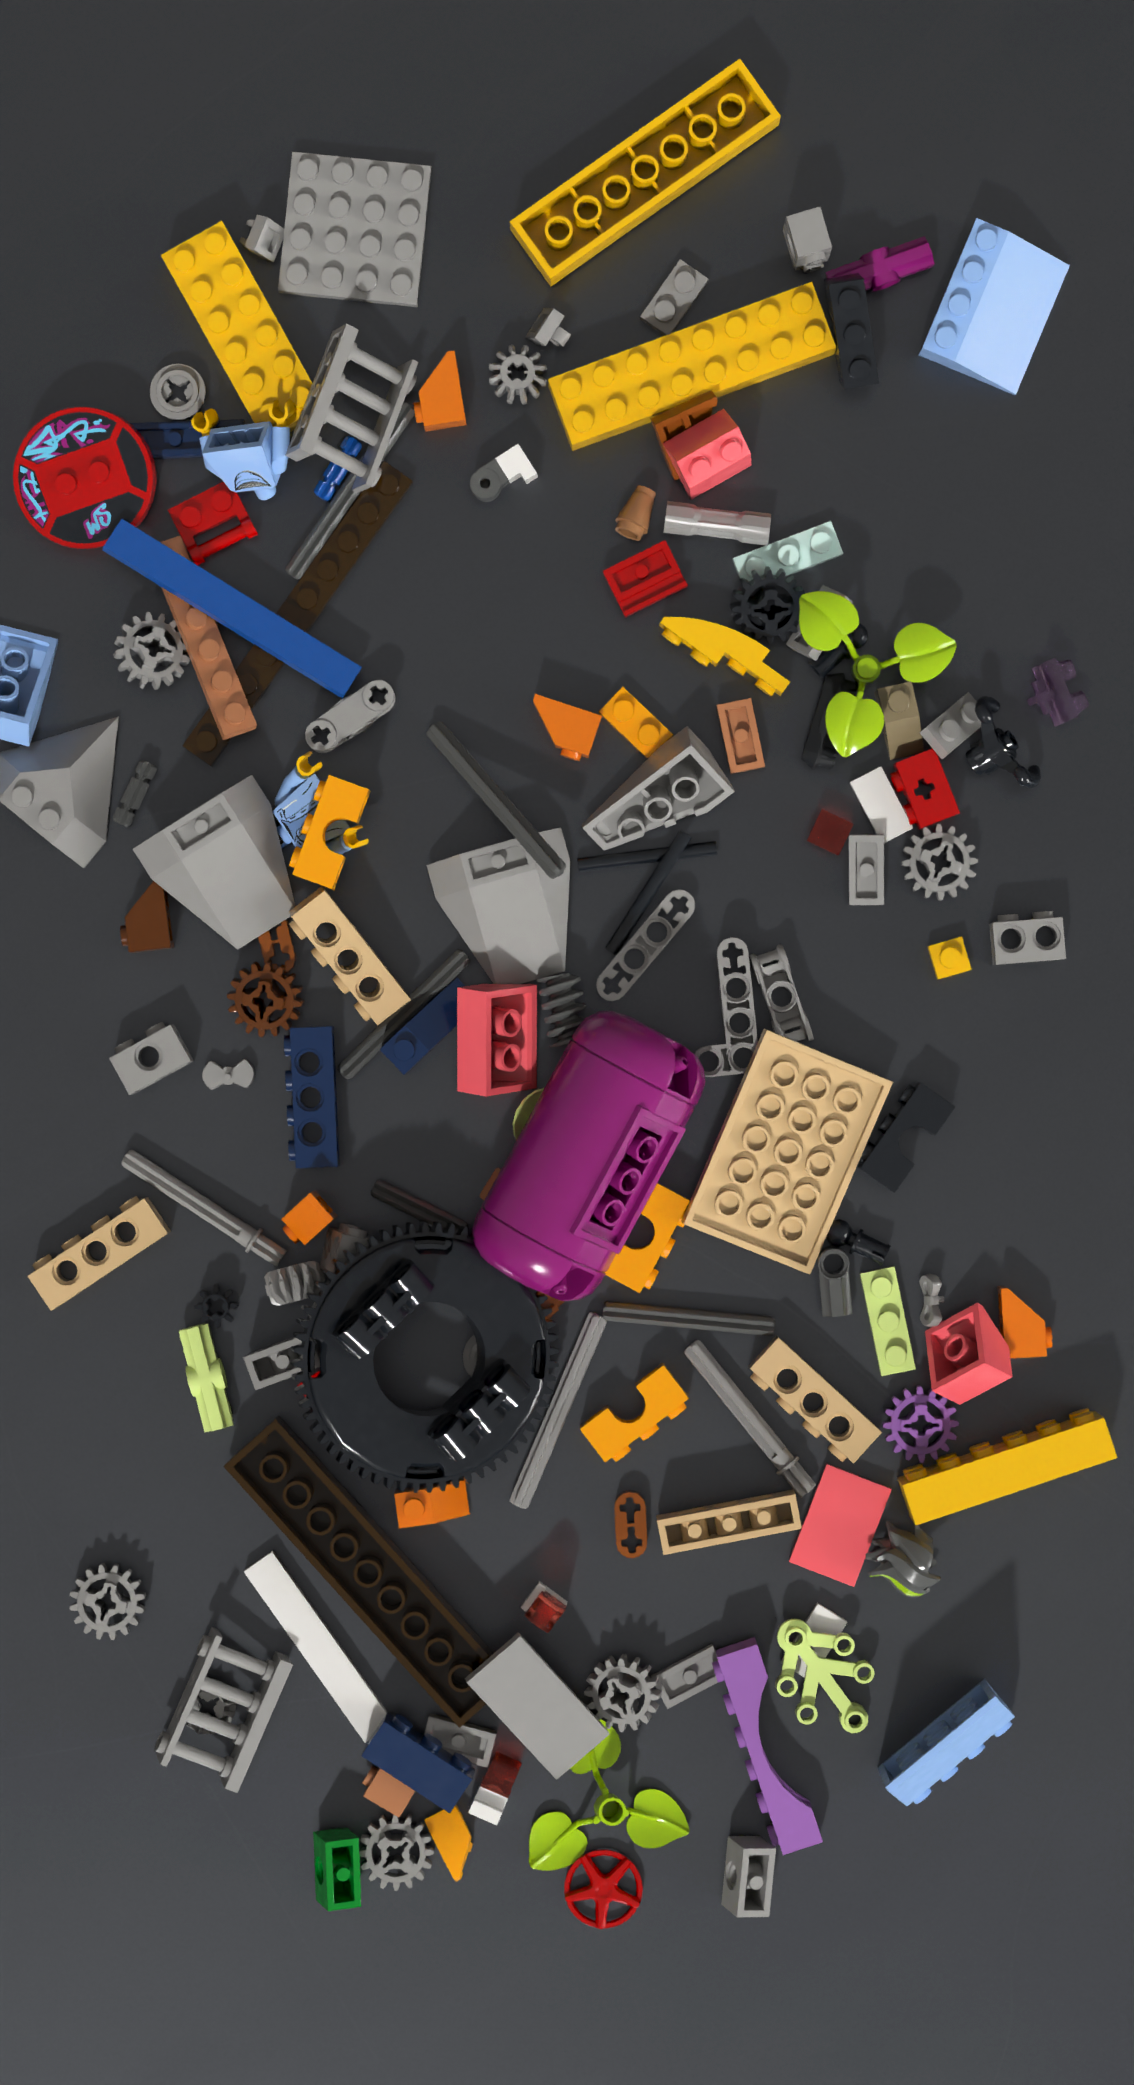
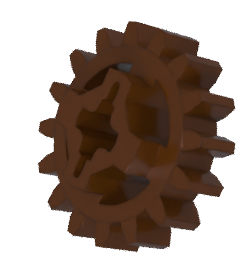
[227,960,304,1037]

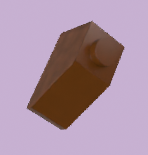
[120,881,174,953]

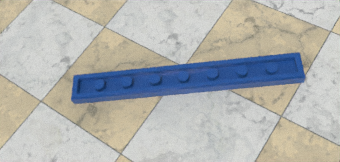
[103,519,362,699]

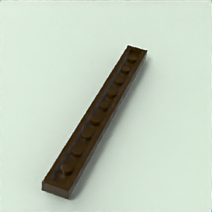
[182,461,413,767]

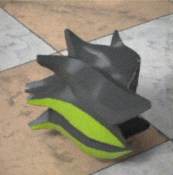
[865,1521,941,1598]

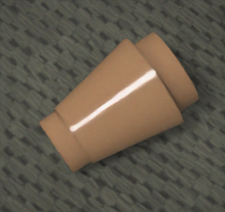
[615,485,656,541]

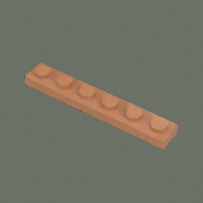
[161,536,257,740]

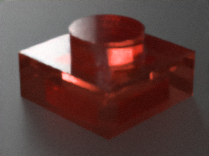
[807,809,854,856]

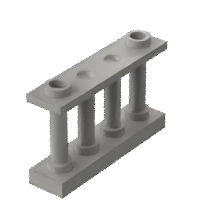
[285,324,418,493]
[154,1627,293,1793]

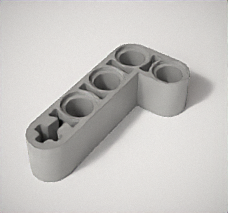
[694,937,758,1077]

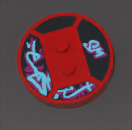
[13,407,157,549]

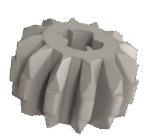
[489,345,547,405]
[264,1261,325,1306]

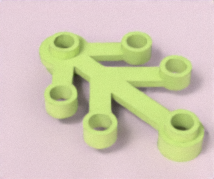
[775,1618,875,1733]

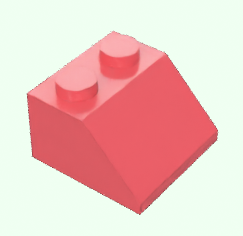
[663,409,752,500]
[925,1302,1013,1405]

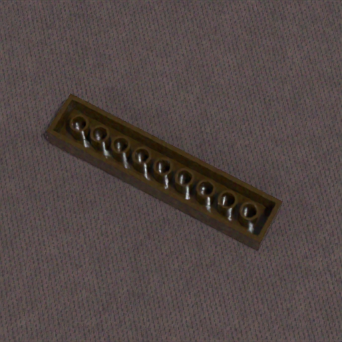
[223,1416,494,1728]

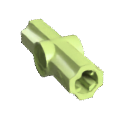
[179,1323,234,1432]

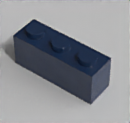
[361,1712,475,1813]

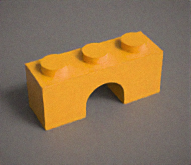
[289,775,371,890]
[605,1183,690,1293]
[580,1363,689,1462]

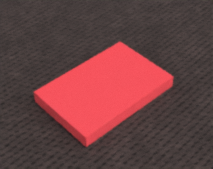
[788,1463,892,1587]

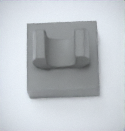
[239,214,284,263]
[525,308,571,347]

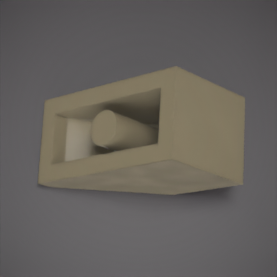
[874,682,924,760]

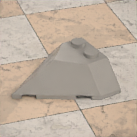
[0,716,119,869]

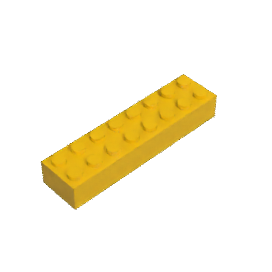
[510,59,781,287]
[548,282,836,451]

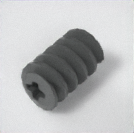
[536,973,586,1048]

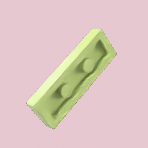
[860,1266,916,1376]

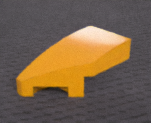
[424,1805,473,1882]

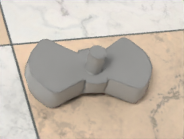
[202,1059,255,1090]
[919,1273,944,1327]

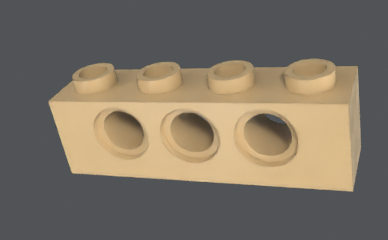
[289,886,411,1026]
[28,1196,171,1311]
[749,1335,882,1464]
[656,1489,802,1555]

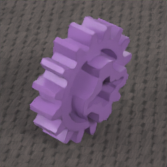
[882,1385,959,1463]

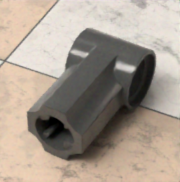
[816,1245,852,1317]

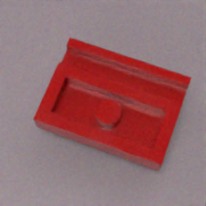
[602,540,688,618]

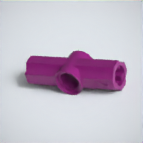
[825,236,935,292]

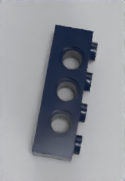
[284,1026,340,1168]

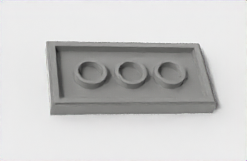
[465,1632,609,1780]

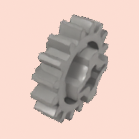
[113,612,190,690]
[901,824,978,901]
[69,1563,146,1640]
[584,1654,662,1732]
[359,1814,434,1891]

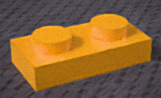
[599,687,673,759]

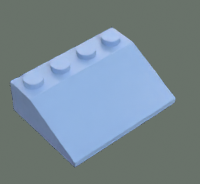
[919,218,1070,395]
[0,625,58,746]
[878,1679,1015,1806]

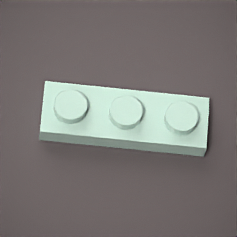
[733,521,843,588]

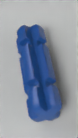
[314,435,362,502]

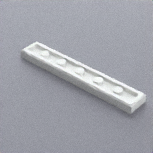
[244,1551,387,1743]

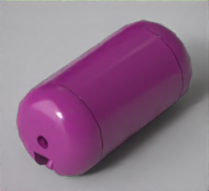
[472,1010,705,1301]

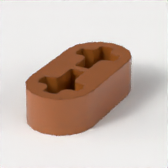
[258,919,296,974]
[614,1490,647,1558]

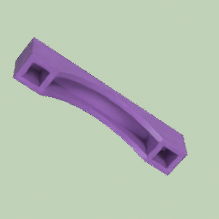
[712,1637,823,1855]

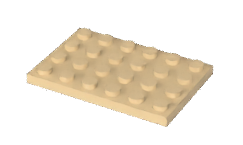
[681,1028,893,1275]

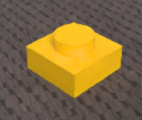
[927,936,972,980]

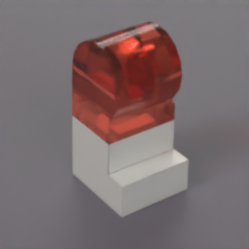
[521,1581,567,1633]
[468,1751,522,1825]

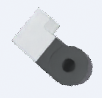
[470,444,538,502]

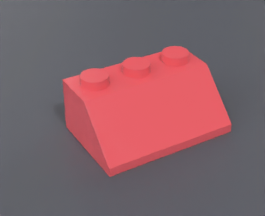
[457,984,537,1097]

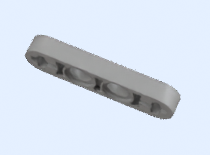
[596,890,695,1001]

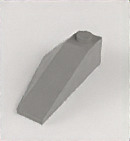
[582,726,735,851]

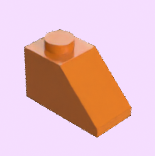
[413,350,467,432]
[533,694,602,762]
[281,1190,338,1245]
[997,1286,1052,1358]
[394,1479,470,1529]

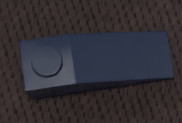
[380,978,465,1075]

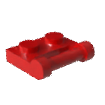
[168,482,258,565]

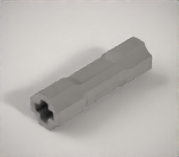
[663,501,771,546]

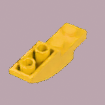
[659,617,790,696]

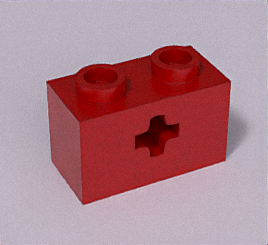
[890,748,960,830]

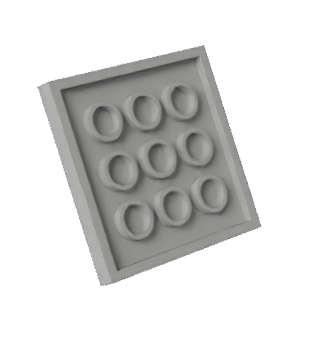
[278,152,432,307]

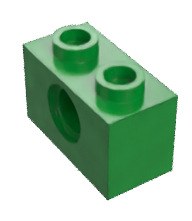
[313,1827,361,1911]

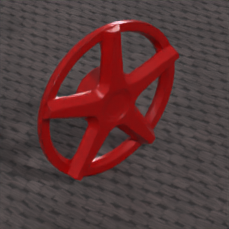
[564,1849,643,1929]

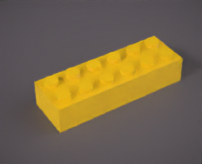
[161,221,312,432]
[897,1408,1118,1525]

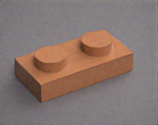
[716,698,765,774]

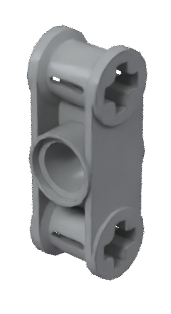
[305,680,396,753]
[749,944,814,1042]

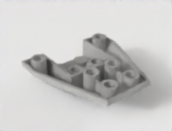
[133,775,296,949]
[426,827,570,984]

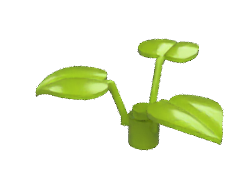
[799,591,956,757]
[529,1719,689,1871]

